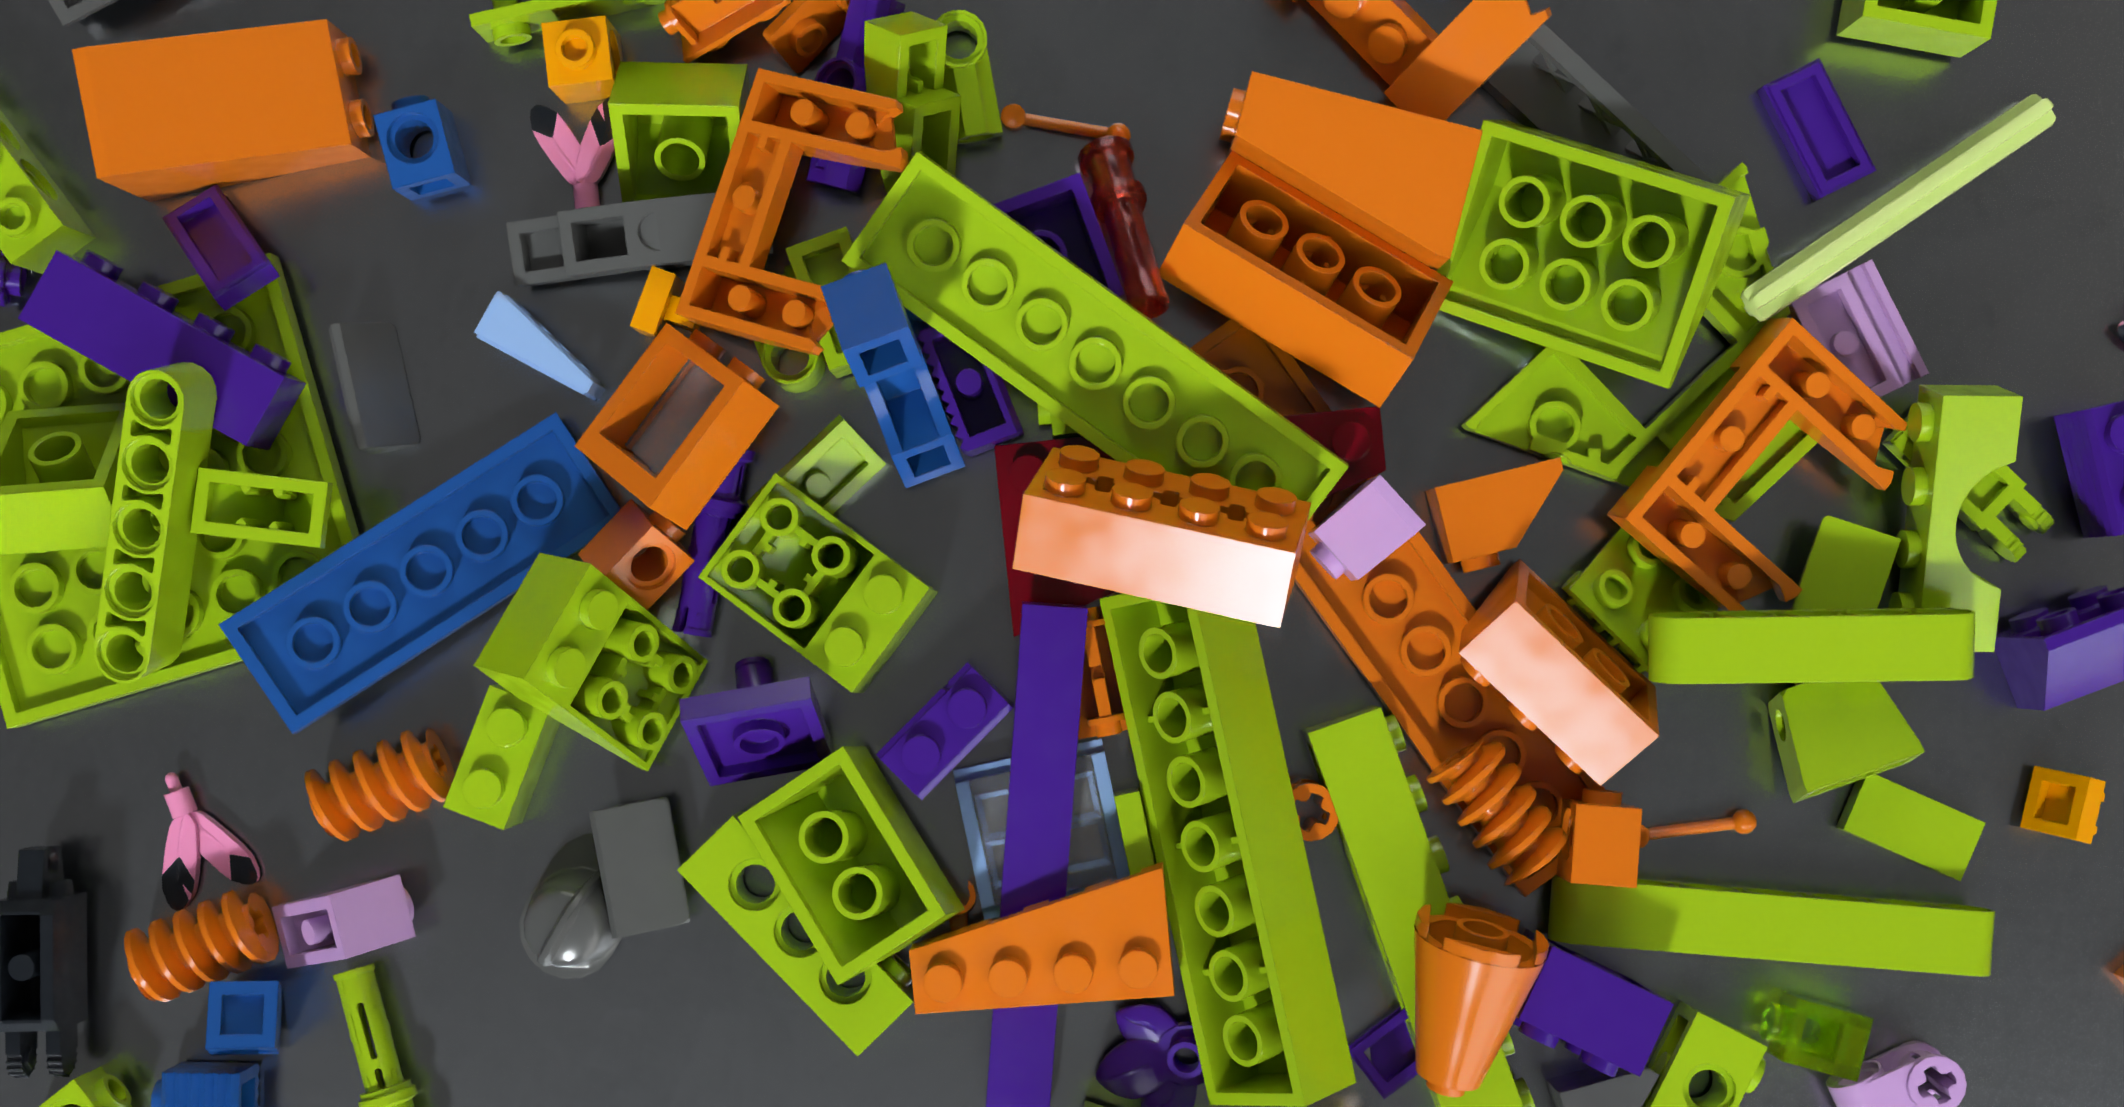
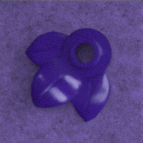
[1095,1003,1205,1107]

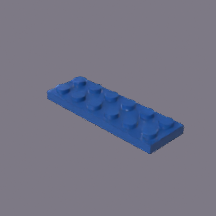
[218,412,621,734]

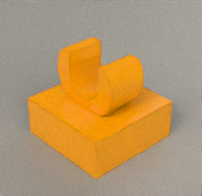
[630,266,701,338]
[2020,765,2106,844]

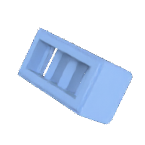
[474,291,606,401]

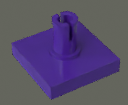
[679,656,834,786]

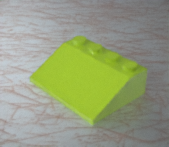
[1436,119,1750,389]

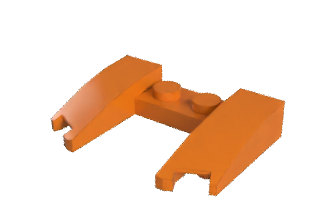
[1293,0,1552,121]
[675,68,909,356]
[1607,318,1907,611]

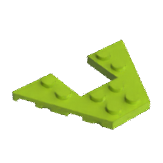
[1461,162,1817,523]

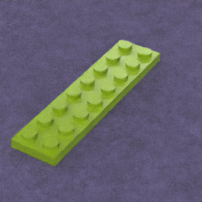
[841,151,1349,520]

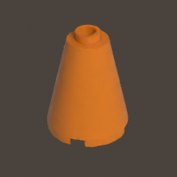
[1414,903,1550,1097]

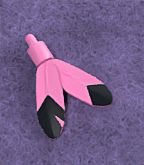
[530,98,615,209]
[162,772,261,911]

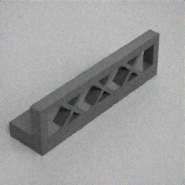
[1482,11,1716,184]

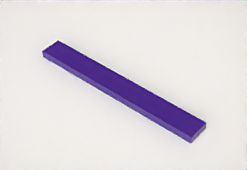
[985,601,1088,1107]

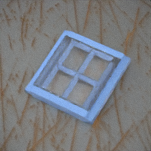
[953,738,1130,920]

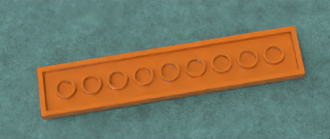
[1191,319,1605,897]

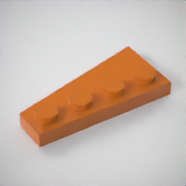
[909,862,1175,1014]

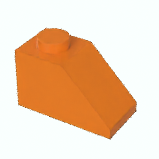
[1425,457,1563,573]

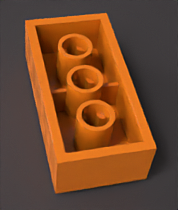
[1157,151,1453,408]
[1012,445,1312,628]

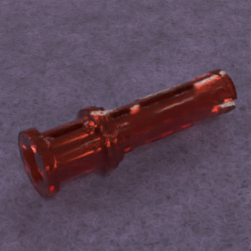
[1077,136,1170,319]

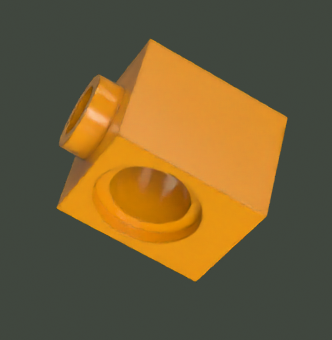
[541,15,623,104]

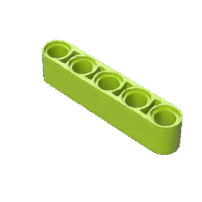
[94,362,217,684]
[1648,608,1975,684]

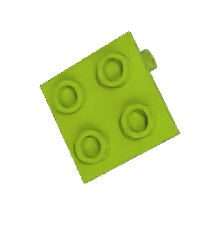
[1561,527,1719,673]

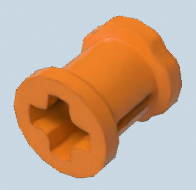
[1291,778,1338,842]

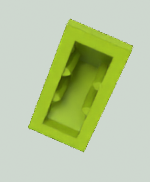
[190,467,333,548]

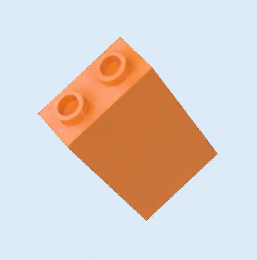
[72,19,374,202]
[1219,71,1483,271]

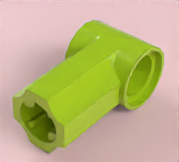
[936,10,1003,145]

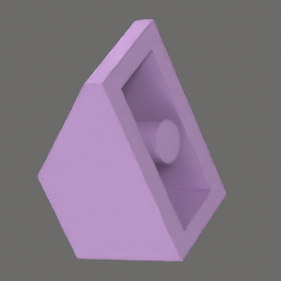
[1308,475,1426,581]
[272,874,416,969]

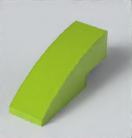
[864,11,961,194]

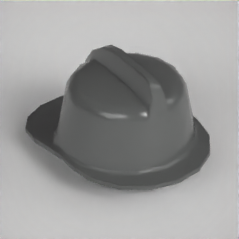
[519,834,623,979]

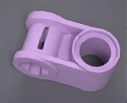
[1826,1040,1967,1107]

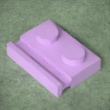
[1788,259,1929,397]

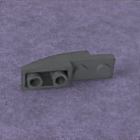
[506,193,774,287]

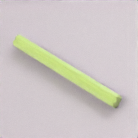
[1741,94,2056,321]

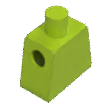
[1768,682,1925,803]

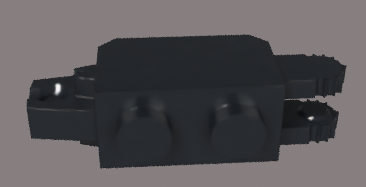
[0,846,88,1078]

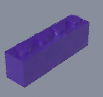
[18,250,306,450]

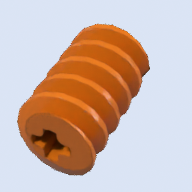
[304,727,455,842]
[1426,740,1567,886]
[124,890,279,1002]

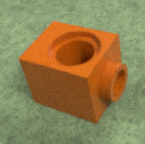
[578,499,695,610]
[1557,788,1642,888]

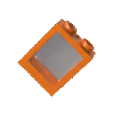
[575,322,779,531]

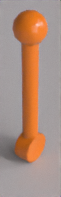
[1001,104,1131,148]
[1640,809,1757,848]

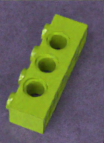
[0,109,96,274]
[677,810,914,1057]
[1642,1001,1768,1107]

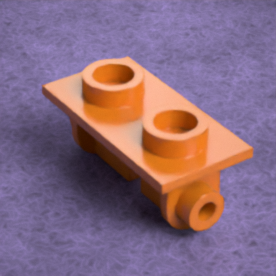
[658,0,791,63]
[1078,606,1128,740]

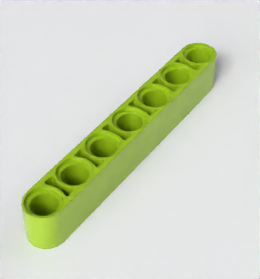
[1547,875,1995,977]

